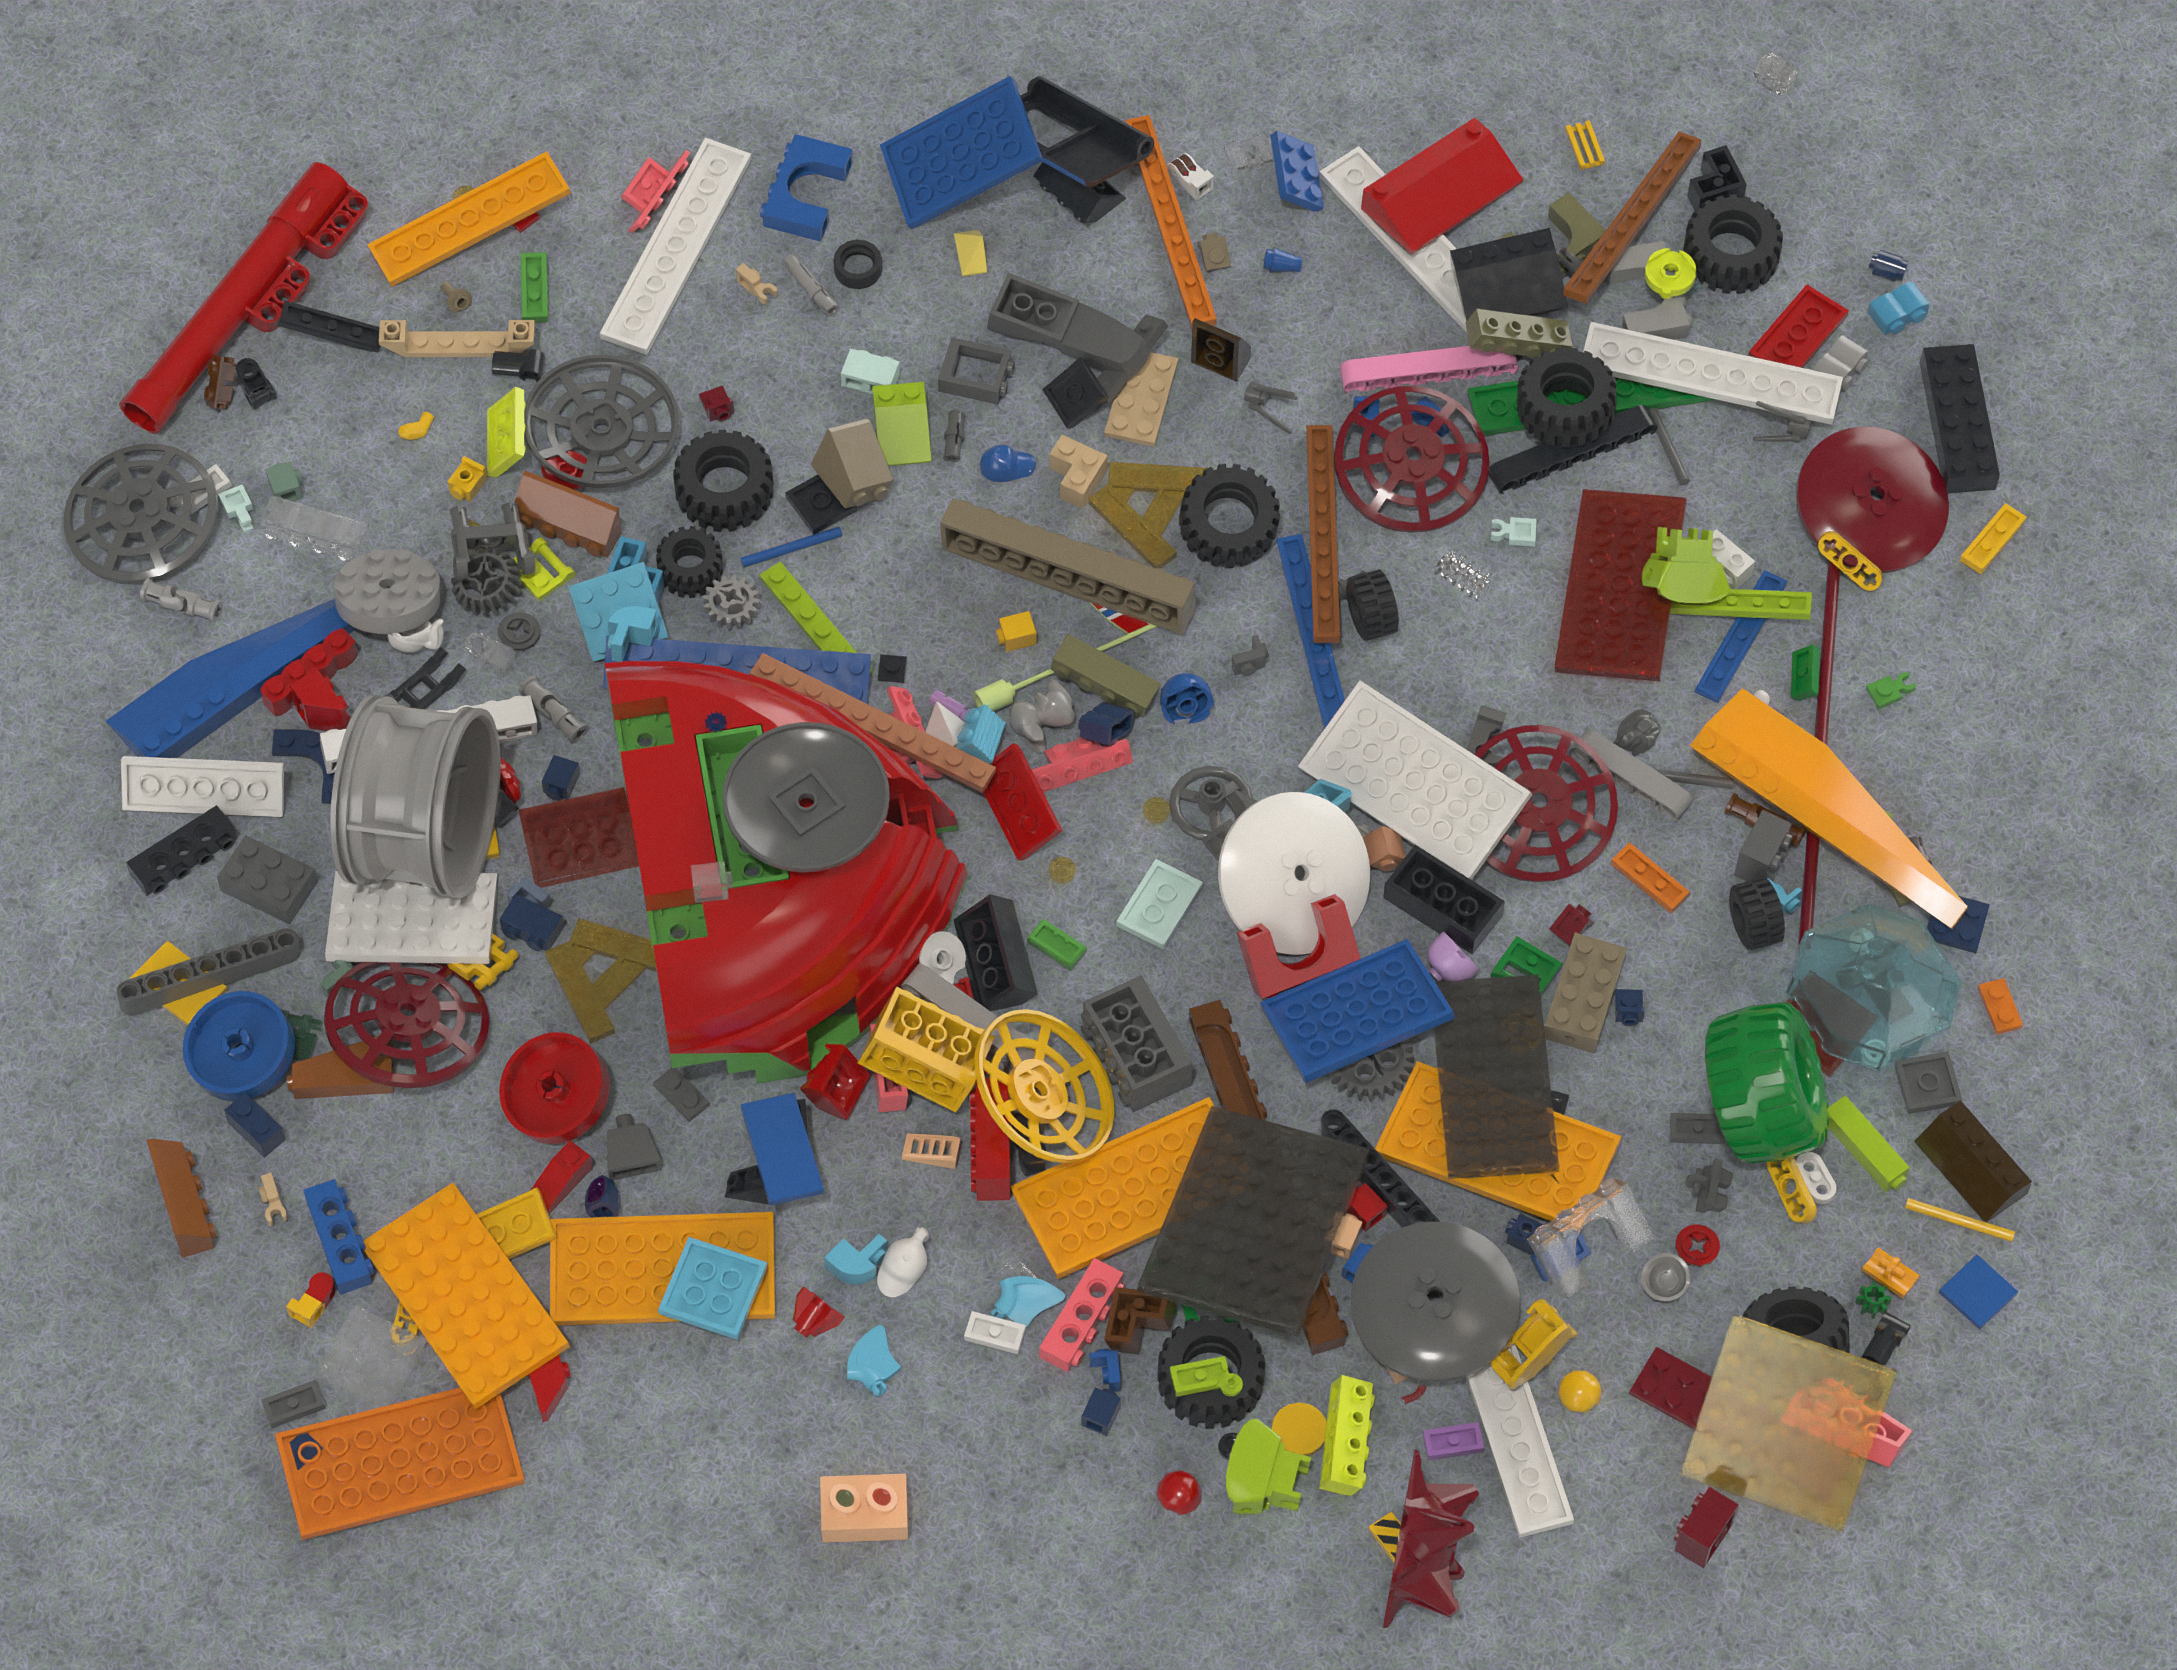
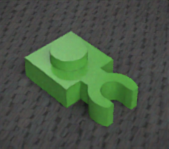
[1866,672,1916,710]

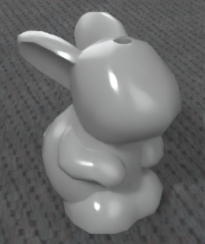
[1010,680,1075,754]

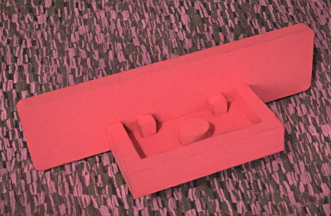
[620,150,690,233]
[886,686,943,779]
[1032,737,1133,792]

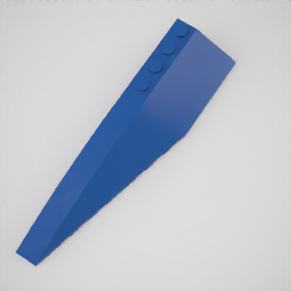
[106,586,389,758]

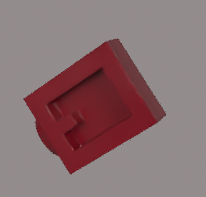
[699,385,734,422]
[1549,904,1595,946]

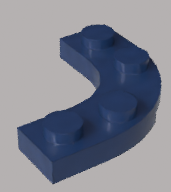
[272,729,335,804]

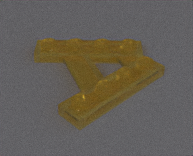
[1088,462,1214,569]
[544,918,656,1044]

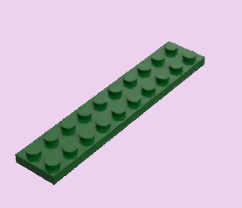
[1467,377,1717,436]

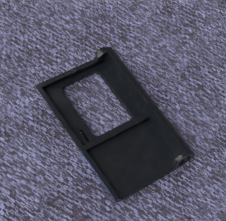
[1020,76,1154,188]

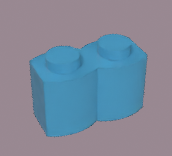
[1868,282,1929,335]

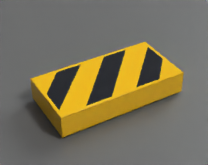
[1368,1511,1401,1562]

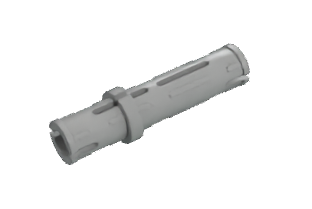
[783,253,839,317]

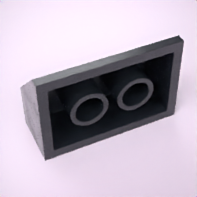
[1034,162,1126,223]

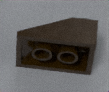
[1191,318,1251,382]

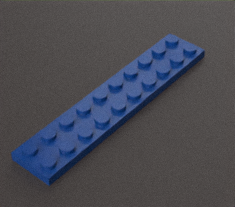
[603,635,871,704]

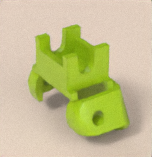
[1642,527,1730,603]
[1226,1418,1311,1515]

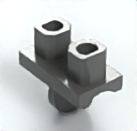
[1685,1158,1733,1213]

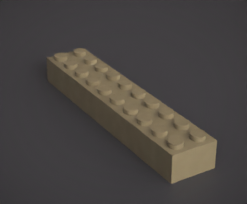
[940,498,1195,635]

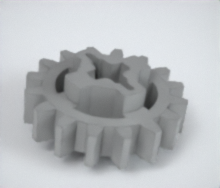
[703,574,760,630]

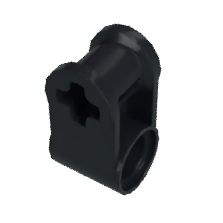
[236,358,277,410]

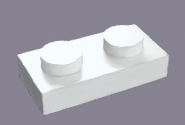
[964,1311,1026,1354]

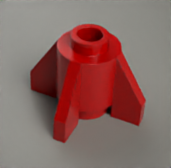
[793,1286,845,1338]

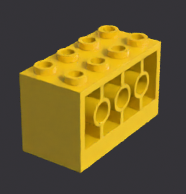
[858,987,995,1113]

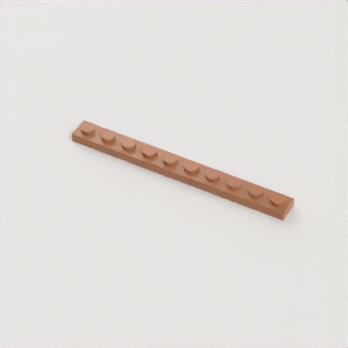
[749,653,996,793]

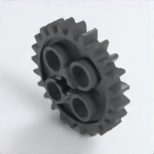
[1327,1039,1414,1102]

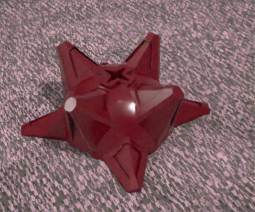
[1383,1449,1479,1628]

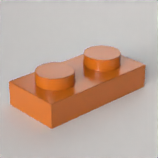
[1978,978,2023,1035]

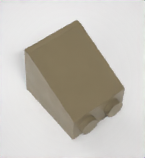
[810,418,893,508]

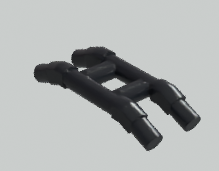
[385,647,467,709]

